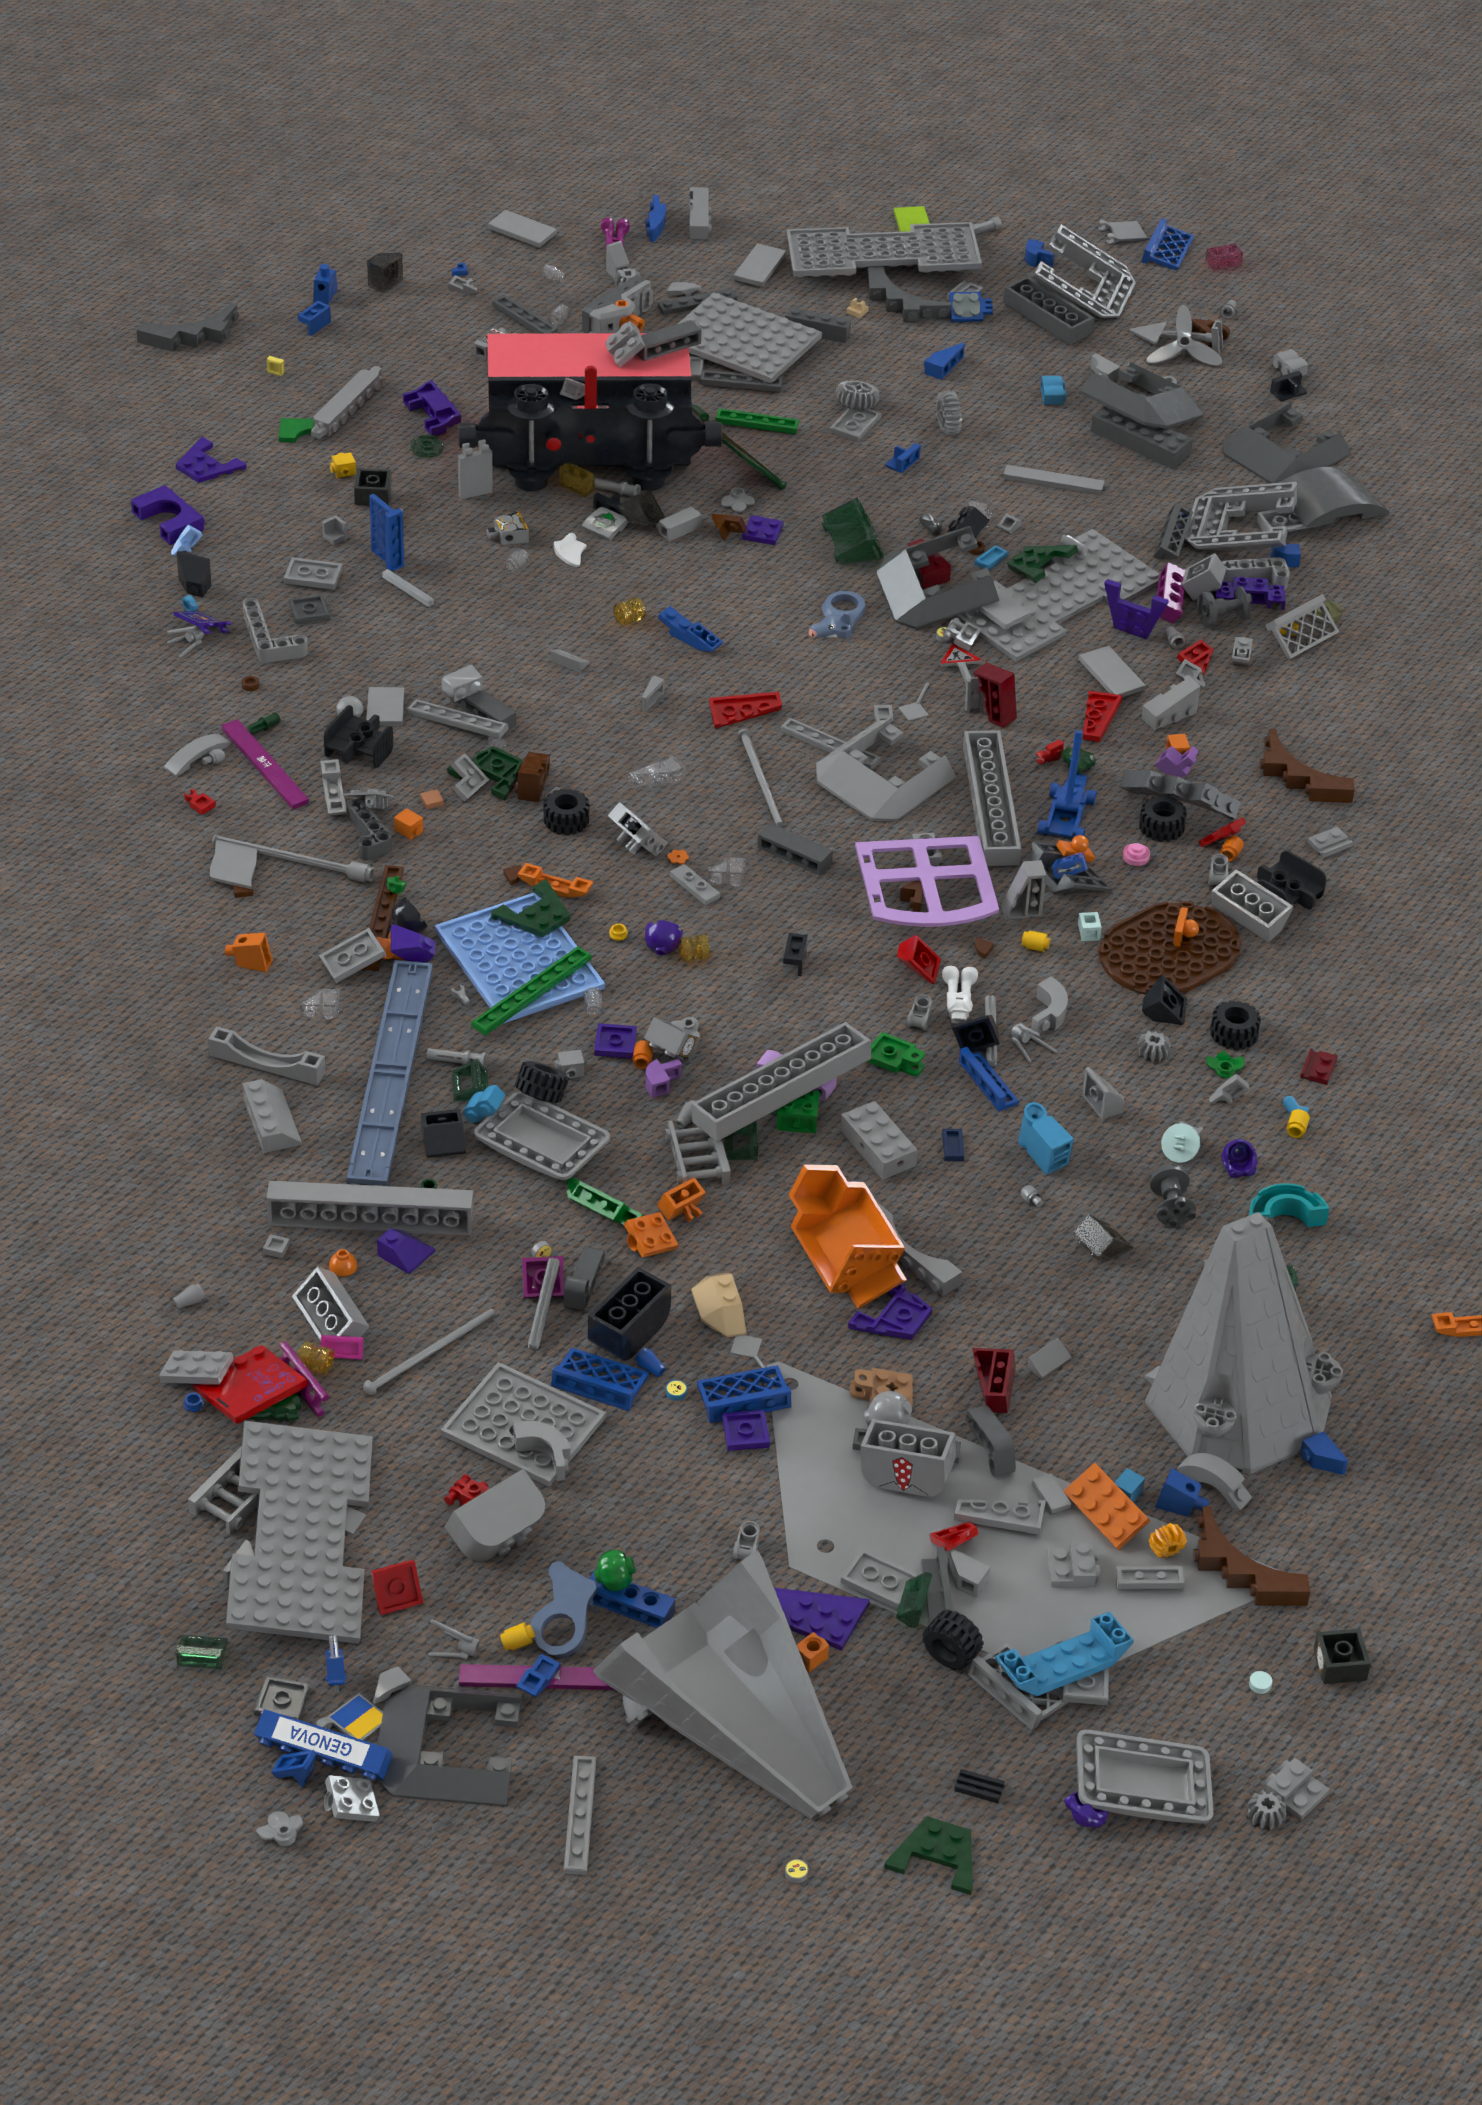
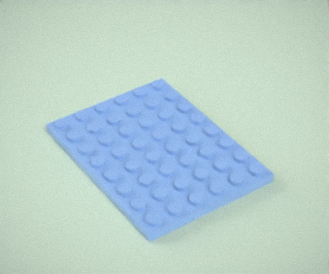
[435,893,605,1024]

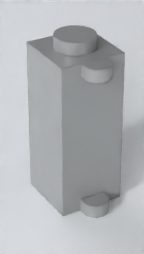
[656,506,702,542]

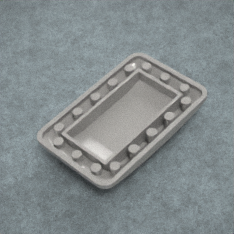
[474,1091,610,1180]
[1076,1730,1213,1823]

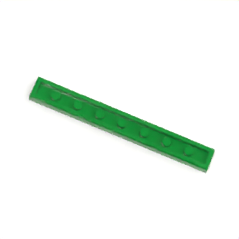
[471,946,592,1036]

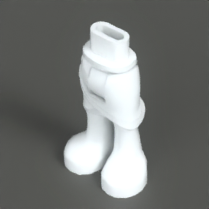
[942,966,978,1024]

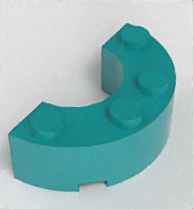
[1248,1183,1329,1227]

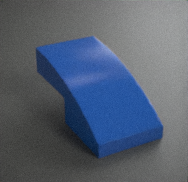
[516,1654,561,1697]

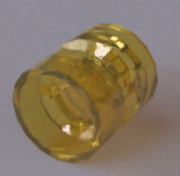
[613,597,646,626]
[679,934,710,962]
[297,1341,335,1375]

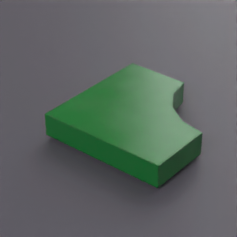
[279,418,314,443]

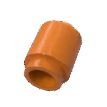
[1220,835,1244,862]
[632,1040,654,1069]

